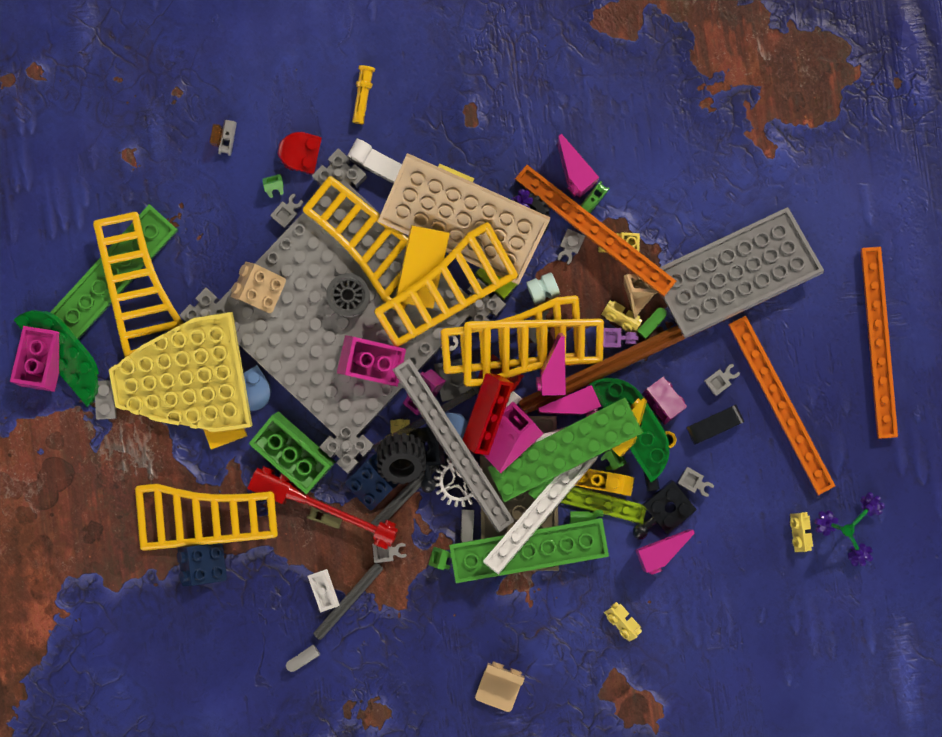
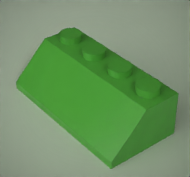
[249,412,336,495]

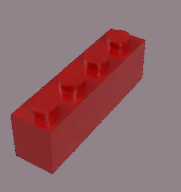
[462,373,514,455]

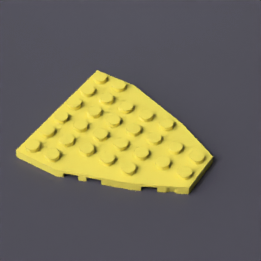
[109,312,253,432]

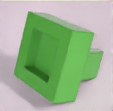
[263,174,284,198]
[601,449,627,470]
[428,547,451,570]

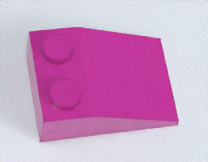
[557,134,599,198]
[10,326,59,392]
[536,333,566,396]
[337,335,406,387]
[537,385,601,417]
[635,529,695,575]

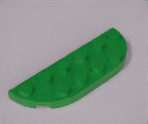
[14,310,99,406]
[589,378,670,482]

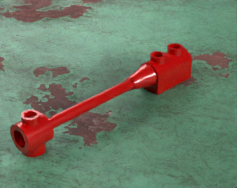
[247,466,399,550]

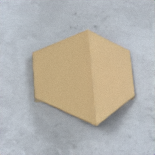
[624,274,658,319]

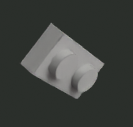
[95,380,117,420]

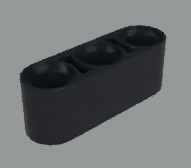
[686,404,744,445]

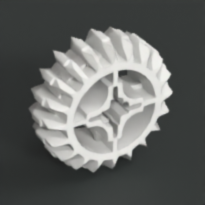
[434,458,483,507]

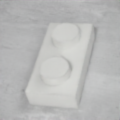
[308,569,340,612]

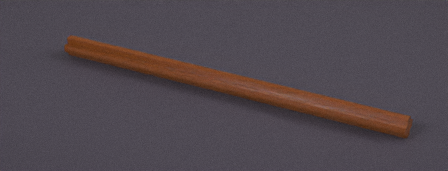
[518,286,796,414]

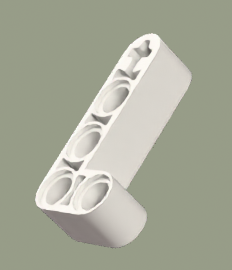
[347,138,402,184]

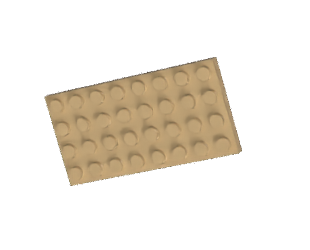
[377,153,550,285]

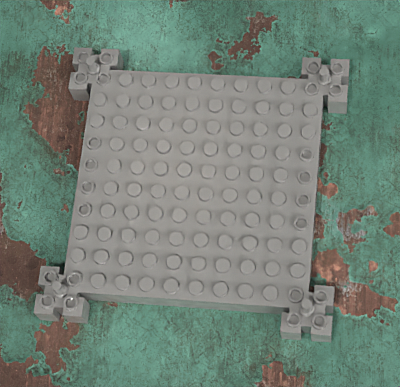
[180,148,506,474]

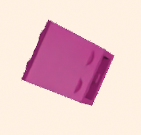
[484,401,543,473]

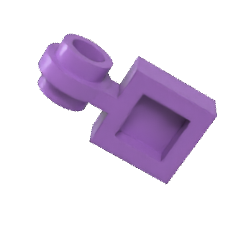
[603,328,638,348]

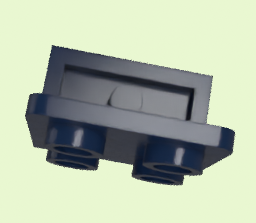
[345,453,400,510]
[177,543,227,586]

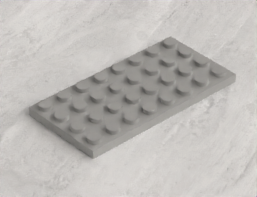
[659,207,824,338]

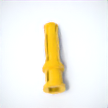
[352,65,375,125]

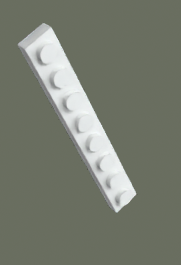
[483,456,598,575]

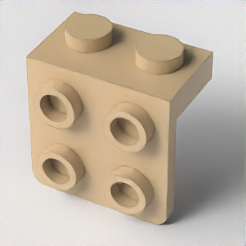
[230,262,286,313]
[475,661,525,712]

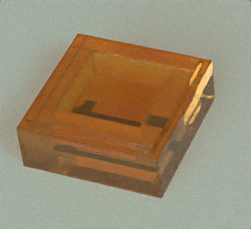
[210,124,223,147]

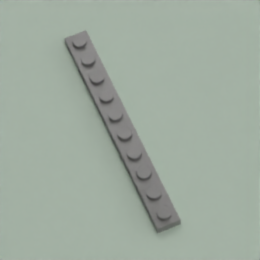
[392,358,514,532]

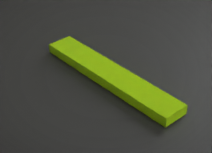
[560,487,646,524]

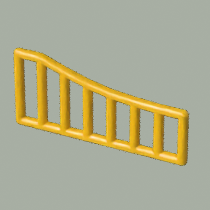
[303,176,408,311]
[93,212,184,357]
[374,222,518,347]
[441,295,580,374]
[464,319,604,387]
[135,484,278,551]

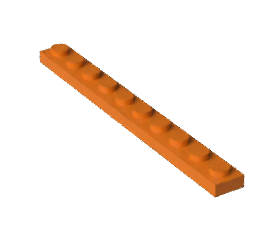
[515,165,676,297]
[861,247,898,439]
[728,316,835,495]

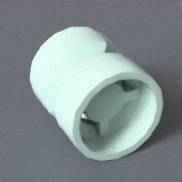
[526,272,560,305]

